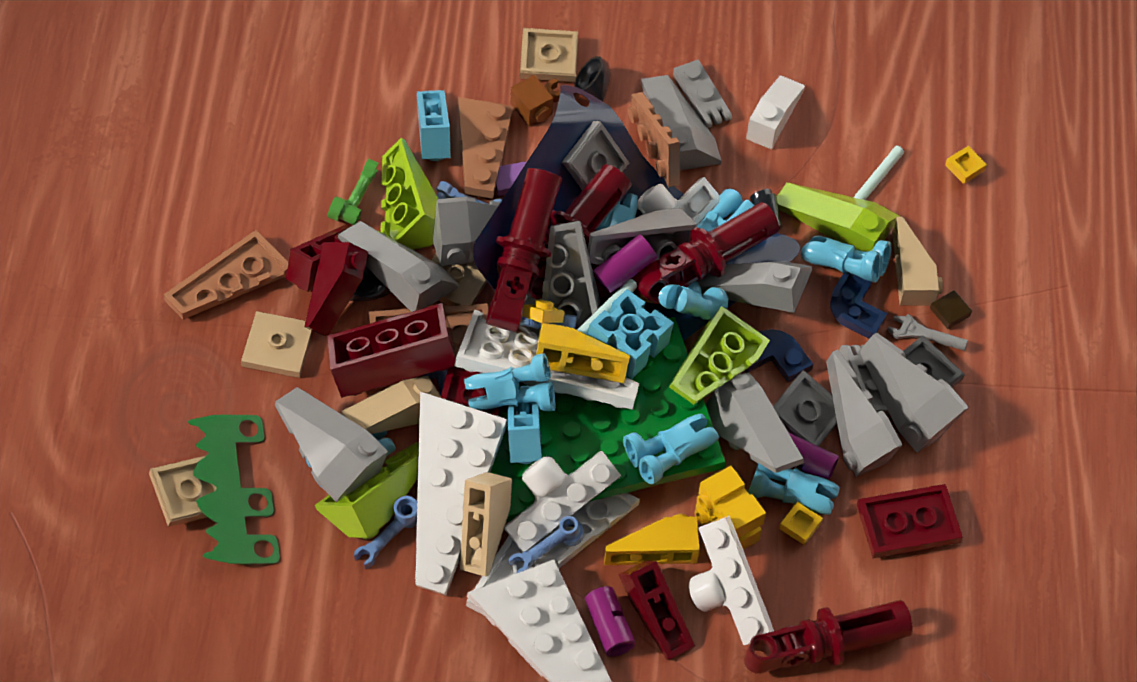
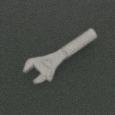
[888,314,968,351]

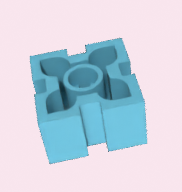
[587,289,674,379]

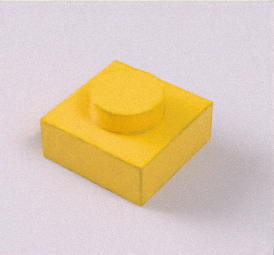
[945,146,987,184]
[522,300,565,323]
[779,502,823,546]

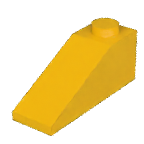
[536,323,630,383]
[604,514,699,566]

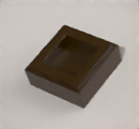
[930,290,972,329]

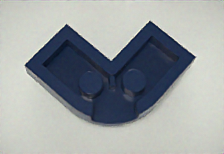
[830,272,887,339]
[745,329,814,383]

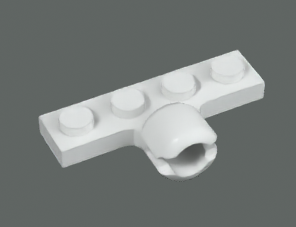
[637,177,720,224]
[504,451,621,552]
[689,516,774,645]

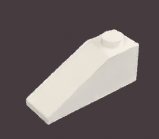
[746,75,805,149]

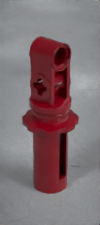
[510,164,631,299]
[486,168,562,333]
[632,202,779,304]
[744,600,913,674]

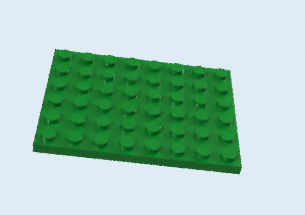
[490,317,725,522]

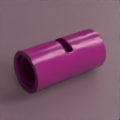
[593,235,658,294]
[788,432,839,480]
[584,586,636,657]

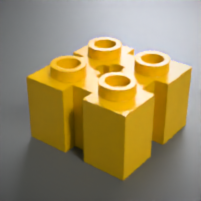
[695,466,766,550]

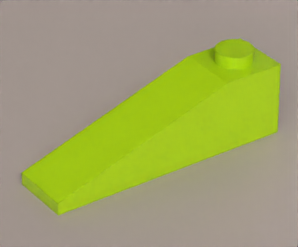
[381,138,438,249]
[777,183,900,252]
[669,306,770,405]
[315,442,419,539]

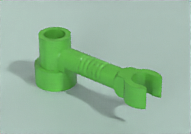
[327,159,379,225]

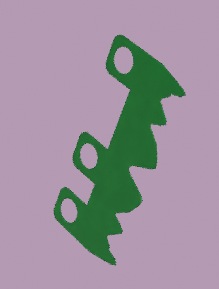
[187,415,280,564]

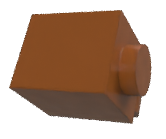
[510,75,560,126]

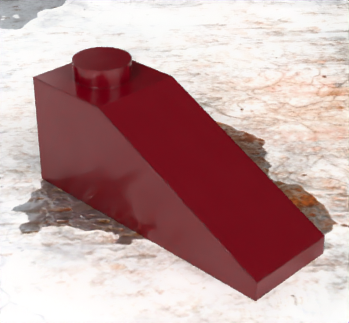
[286,223,353,292]
[304,242,369,336]
[618,561,695,660]

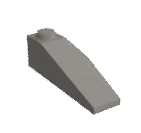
[433,197,500,266]
[275,387,388,502]

